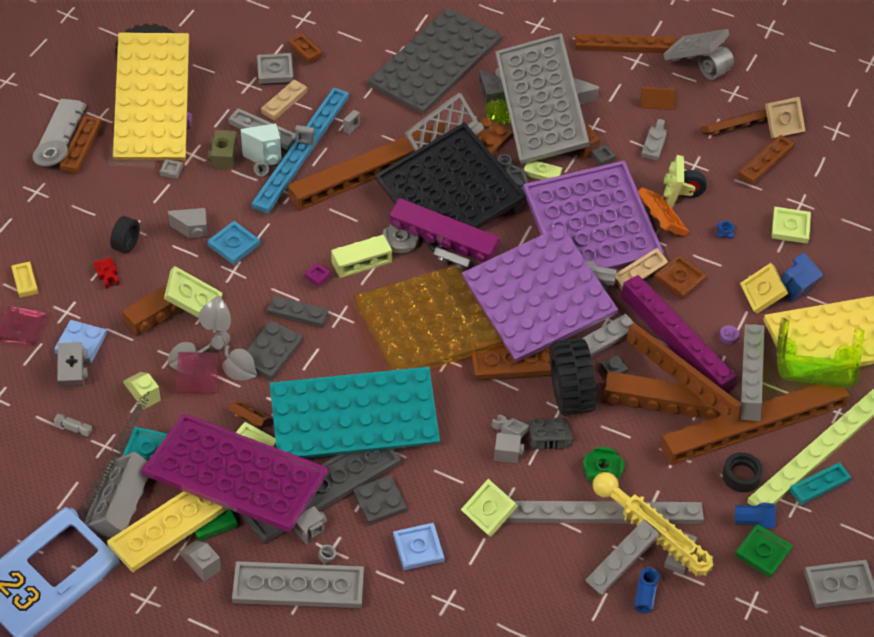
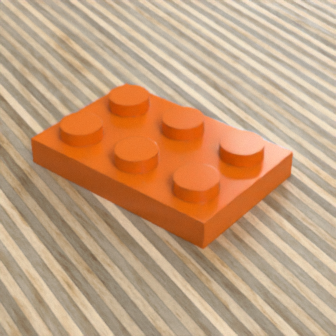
[638,187,690,237]

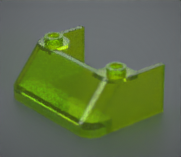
[777,318,865,388]

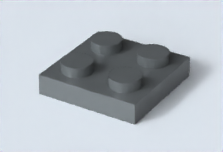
[353,475,407,525]

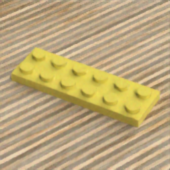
[107,491,228,573]

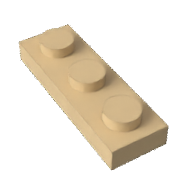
[261,80,308,121]
[615,248,668,291]

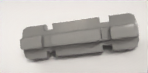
[54,414,92,436]

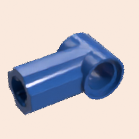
[735,503,776,529]
[634,567,659,614]

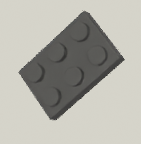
[246,321,303,381]

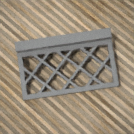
[404,92,484,151]

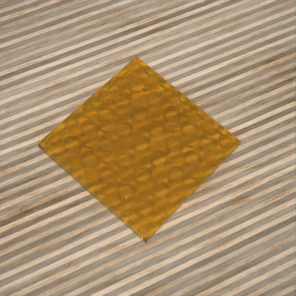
[353,265,503,371]

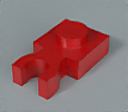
[93,257,120,289]

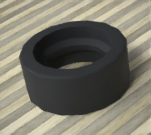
[110,216,140,253]
[722,452,763,492]

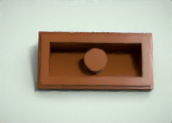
[640,87,676,110]

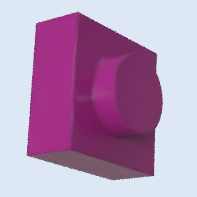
[304,263,331,287]

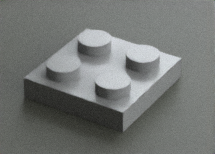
[257,53,293,84]

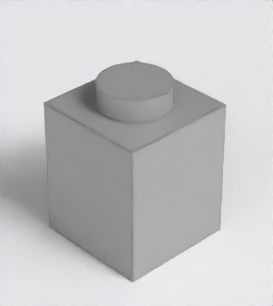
[494,433,524,464]

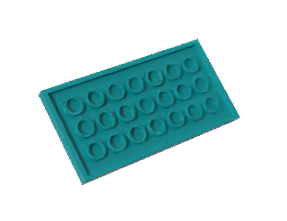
[270,367,440,458]

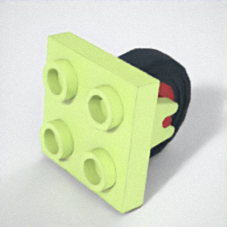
[664,155,707,206]

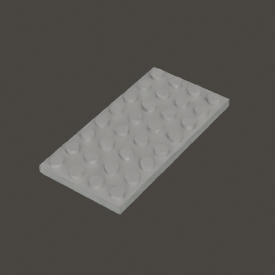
[495,33,590,165]

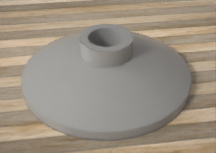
[33,140,68,167]

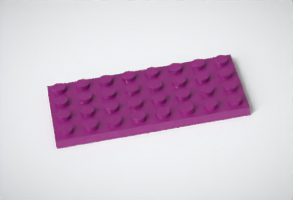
[142,413,328,533]

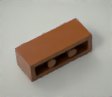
[122,284,183,336]

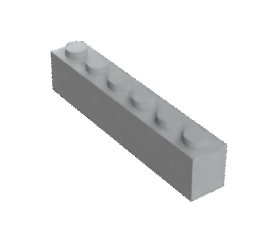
[740,324,764,421]

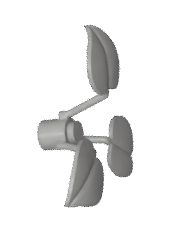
[168,295,257,381]

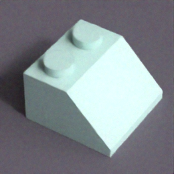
[241,123,281,166]

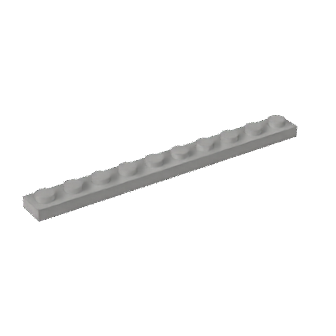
[504,501,704,524]

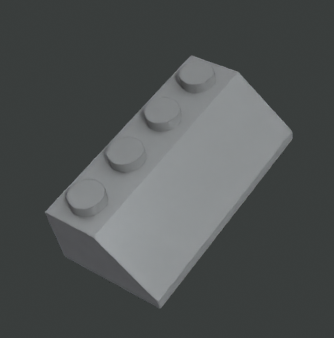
[84,452,149,538]

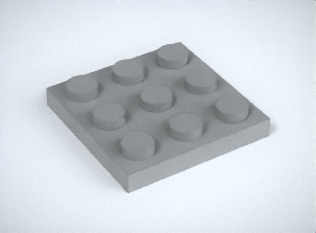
[663,29,730,61]

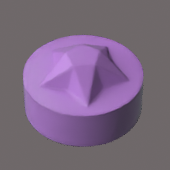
[719,325,739,345]

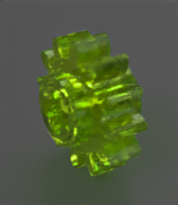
[485,98,511,124]

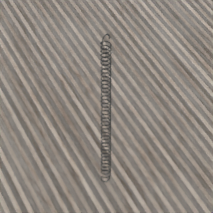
[78,391,149,519]

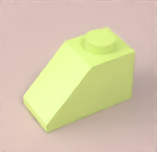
[123,372,161,410]

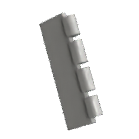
[38,99,87,147]

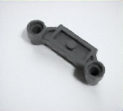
[497,154,528,215]

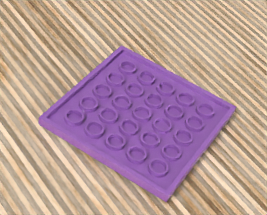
[522,160,664,269]
[462,226,618,363]

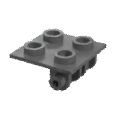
[527,417,572,449]

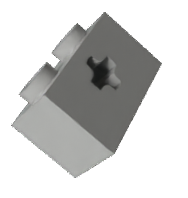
[57,342,88,387]

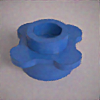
[716,221,735,238]

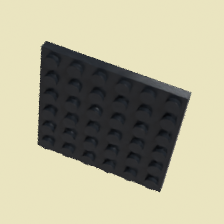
[375,122,526,253]

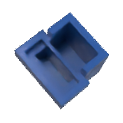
[781,253,823,303]

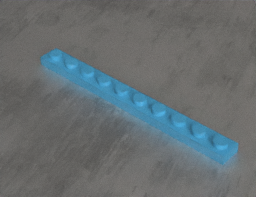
[252,87,349,214]

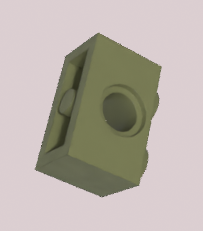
[208,130,237,169]

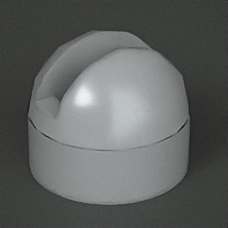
[253,161,269,177]
[318,545,336,564]

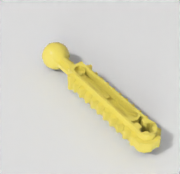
[592,472,714,576]

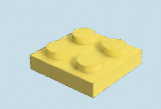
[740,263,788,314]

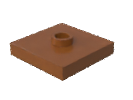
[654,255,707,299]

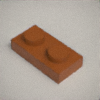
[288,33,322,64]
[228,401,273,428]

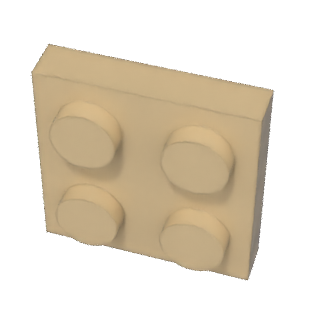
[765,97,806,138]

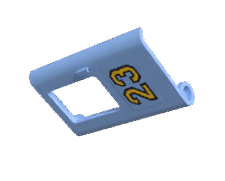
[0,507,121,637]

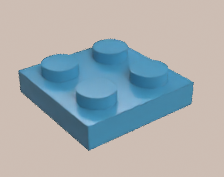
[207,221,260,265]

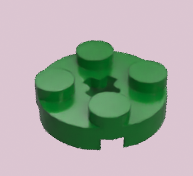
[583,447,624,482]

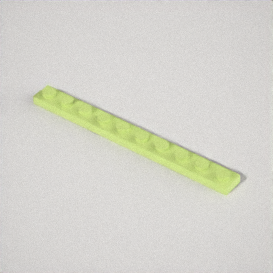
[747,389,874,506]

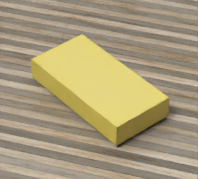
[11,262,38,298]

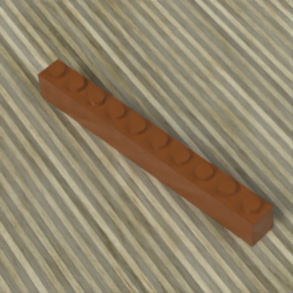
[288,122,451,211]
[660,377,850,466]

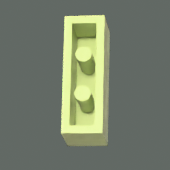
[331,235,392,278]

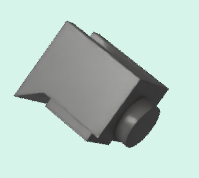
[294,506,327,545]

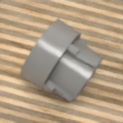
[698,46,734,80]

